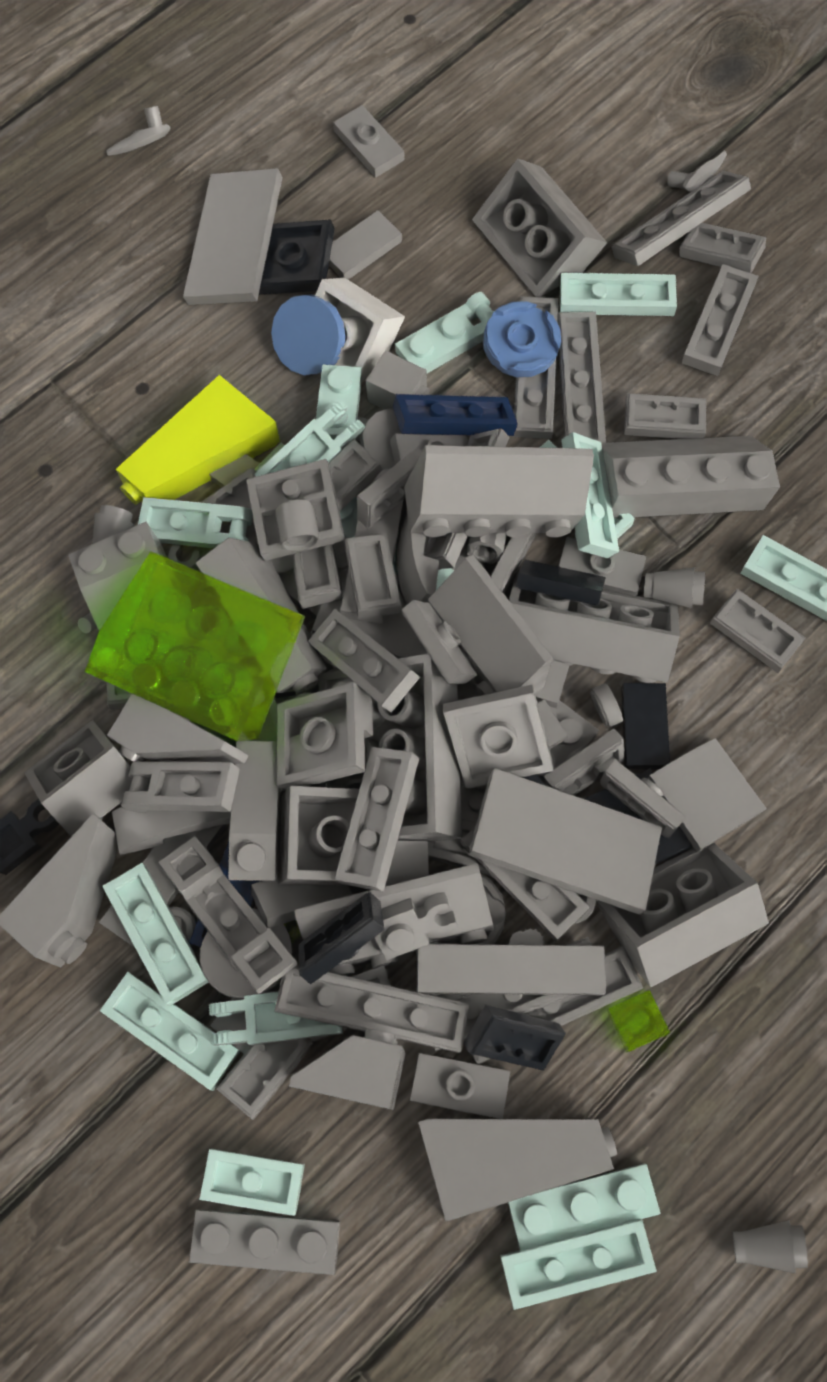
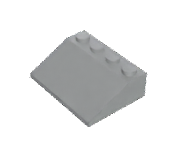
[319,653,462,842]

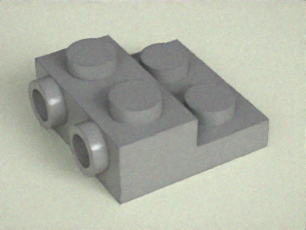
[277,682,373,791]

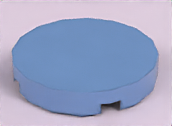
[271,294,346,375]
[483,301,561,377]

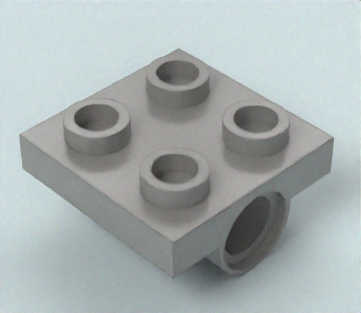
[246,459,345,561]

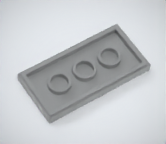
[183,168,283,305]
[468,768,662,914]

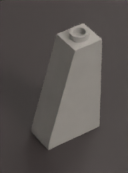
[196,538,327,695]
[418,1119,617,1222]

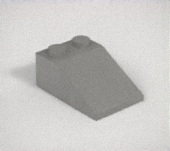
[68,521,199,680]
[0,813,118,968]

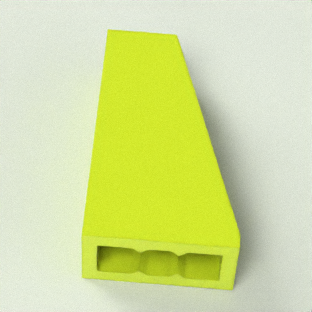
[116,375,280,505]

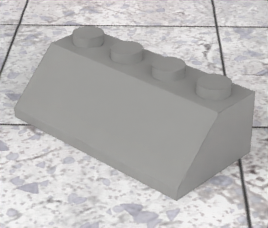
[601,436,780,518]
[404,445,594,537]
[509,573,680,683]
[294,863,494,976]

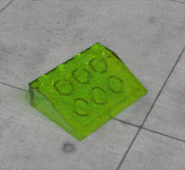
[84,551,305,741]

